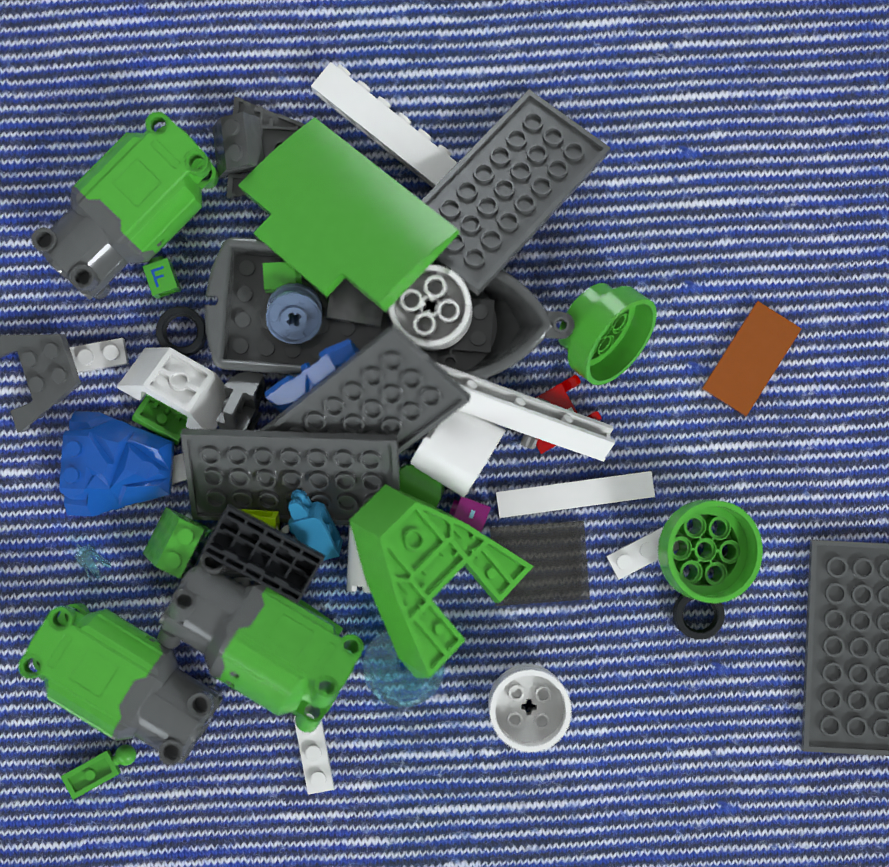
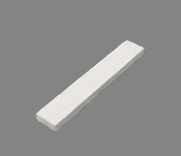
[496,471,655,518]

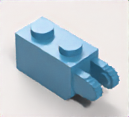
[288,489,343,561]

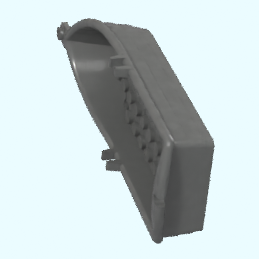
[205,237,575,379]

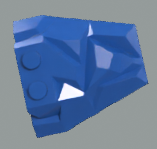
[264,339,360,413]
[59,411,175,517]

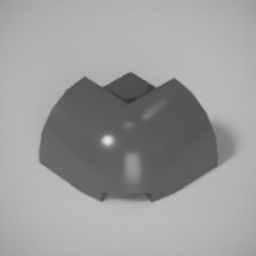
[216,371,266,430]

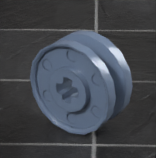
[266,283,322,344]

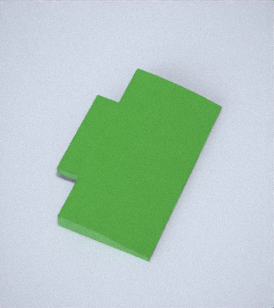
[238,117,460,312]

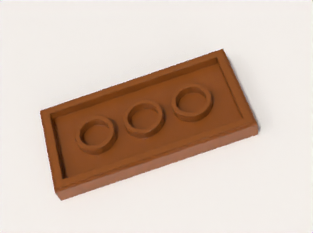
[701,301,802,417]

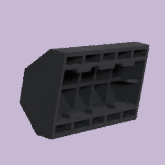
[202,504,325,603]

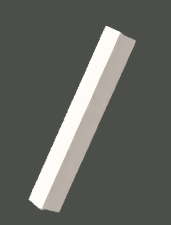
[435,362,615,462]

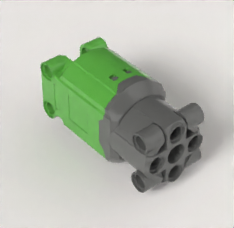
[31,112,219,300]
[158,553,364,732]
[18,603,223,765]

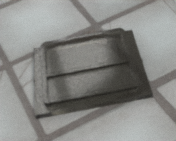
[490,521,590,606]

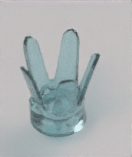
[74,543,112,582]

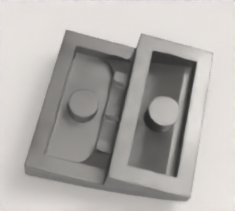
[324,278,383,327]

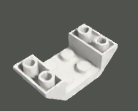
[117,347,226,429]

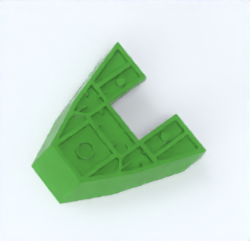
[349,484,534,678]

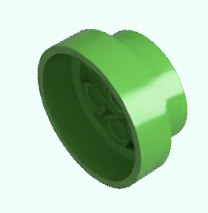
[558,283,657,385]
[658,500,763,603]

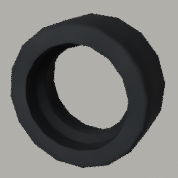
[156,306,207,357]
[673,594,725,640]

